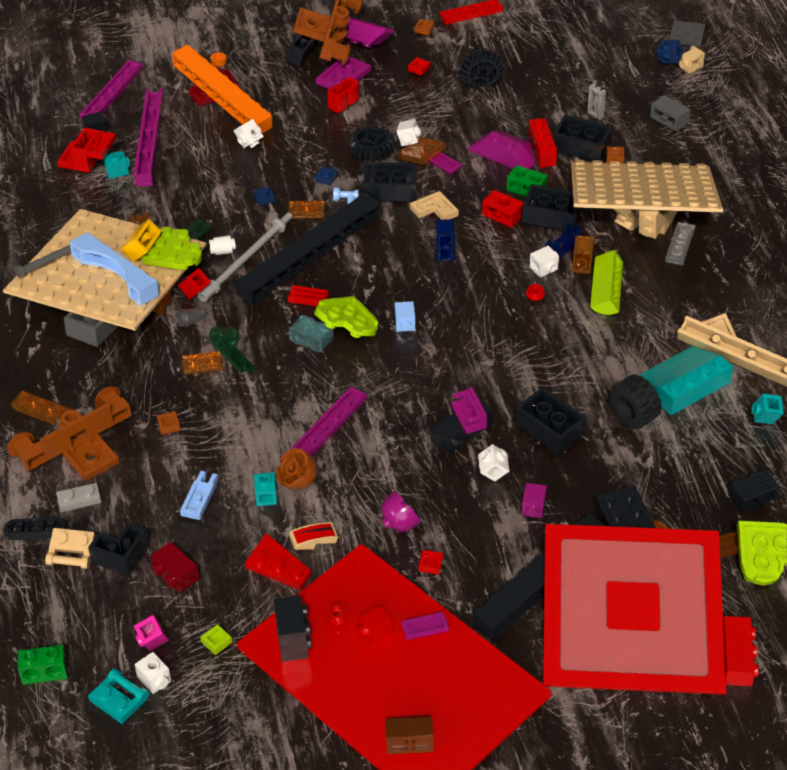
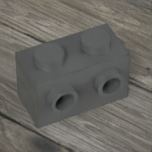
[650,95,691,131]

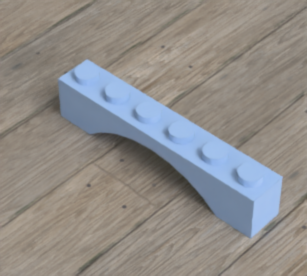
[70,232,159,306]

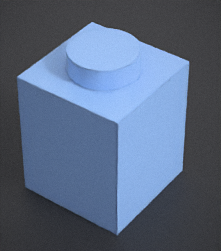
[395,301,415,332]

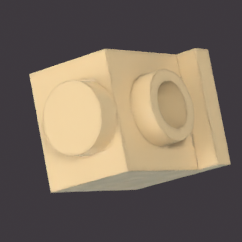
[679,46,705,74]

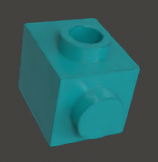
[103,151,131,179]
[752,394,784,424]
[254,472,277,506]

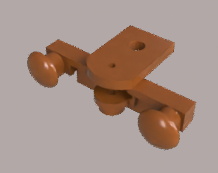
[293,0,364,67]
[7,386,132,482]

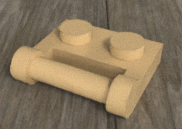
[45,528,96,569]

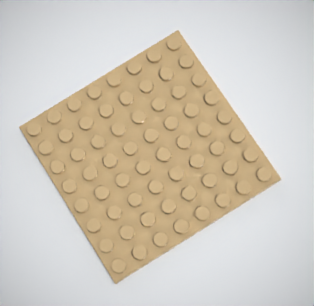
[571,160,723,212]
[3,209,206,331]

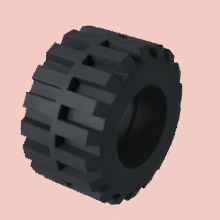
[609,374,662,429]

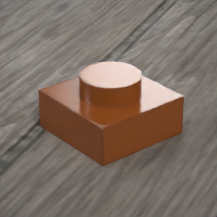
[415,19,435,35]
[606,146,624,163]
[157,411,181,435]

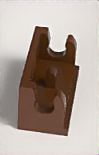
[385,717,434,754]

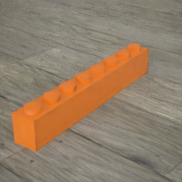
[172,44,272,134]

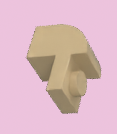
[614,209,640,231]

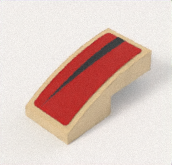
[289,522,338,550]

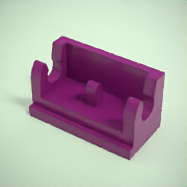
[451,387,487,434]

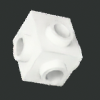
[234,119,263,148]
[478,444,509,481]

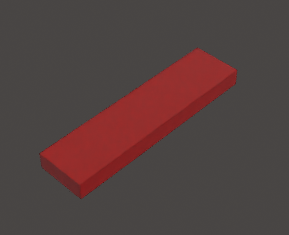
[440,0,503,25]

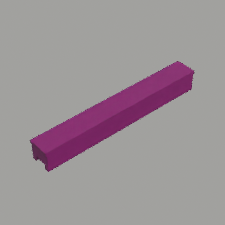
[134,89,165,186]

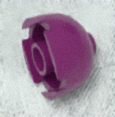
[381,490,420,532]

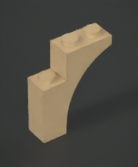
[639,209,678,239]

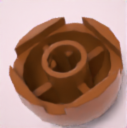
[276,448,318,490]

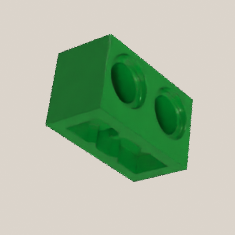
[507,165,548,197]
[18,645,68,685]

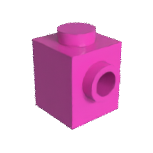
[134,615,169,651]

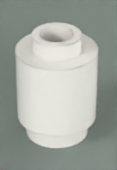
[209,235,236,255]

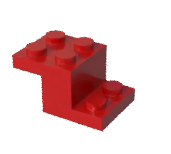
[57,128,116,173]

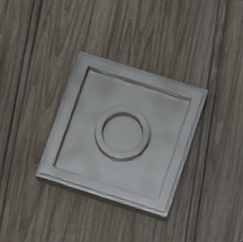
[669,20,705,47]

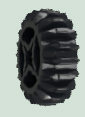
[460,48,504,88]
[349,125,395,162]

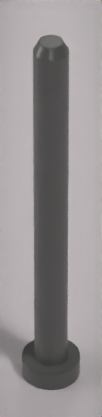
[14,245,71,279]

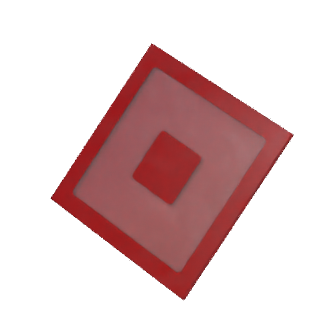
[543,524,726,695]

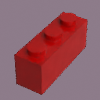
[528,118,557,168]
[723,616,758,686]

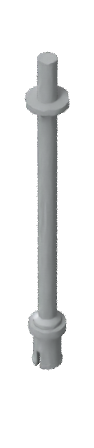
[197,212,293,302]

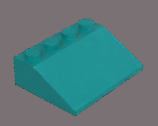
[638,346,734,415]

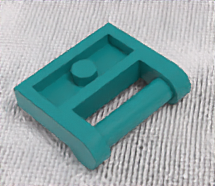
[88,668,150,724]

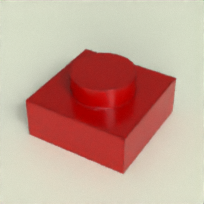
[408,57,430,76]
[419,550,444,575]

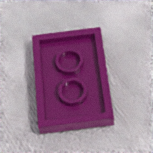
[316,57,371,89]

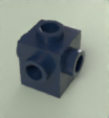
[656,40,684,64]

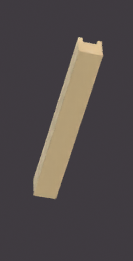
[677,316,787,387]

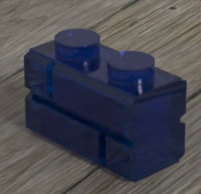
[436,219,455,261]

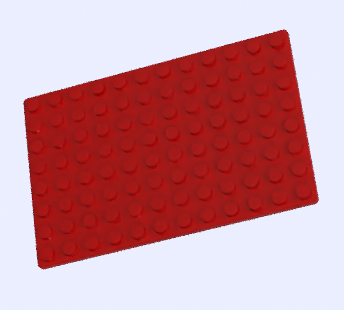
[237,545,552,770]

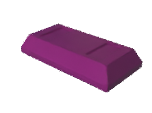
[426,150,462,175]
[401,612,450,640]

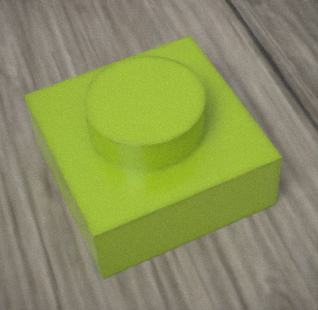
[200,624,232,655]

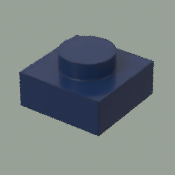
[315,166,338,186]
[253,186,275,206]

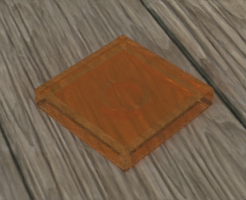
[398,137,446,164]

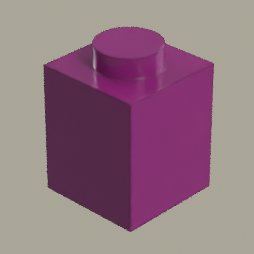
[522,483,547,518]

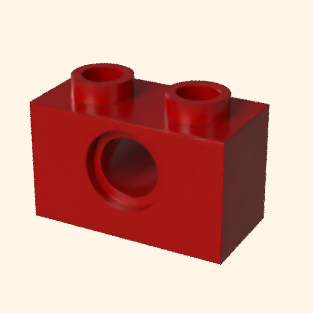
[482,190,524,227]

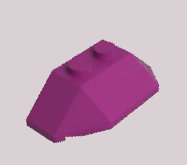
[346,17,394,47]
[468,130,535,170]

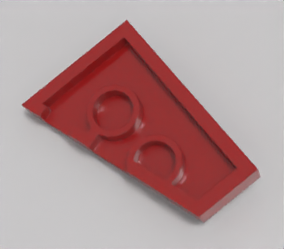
[245,533,311,591]

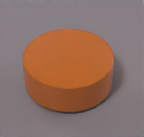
[210,52,227,67]

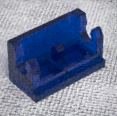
[545,223,581,259]

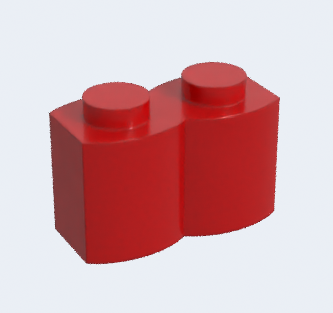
[327,77,360,113]

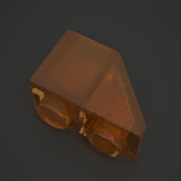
[572,236,594,274]

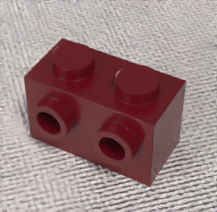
[150,542,199,593]

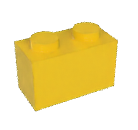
[121,219,162,262]

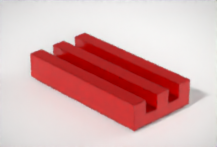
[288,285,329,306]

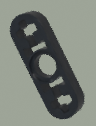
[4,517,66,540]

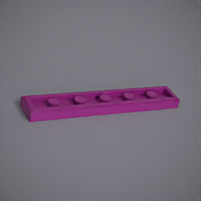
[79,60,143,120]
[280,387,367,464]

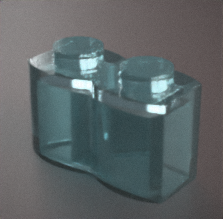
[289,315,333,352]

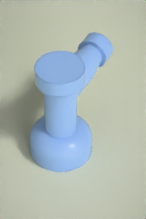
[333,187,358,204]

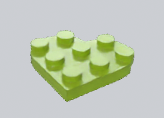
[142,227,202,270]
[314,296,378,338]
[737,521,787,585]

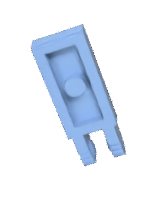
[180,471,219,520]

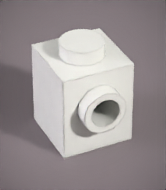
[397,119,421,146]
[530,246,559,278]
[135,652,171,694]

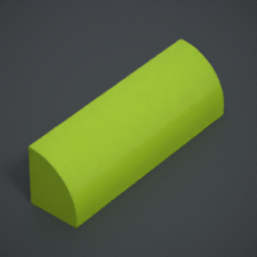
[590,250,623,315]

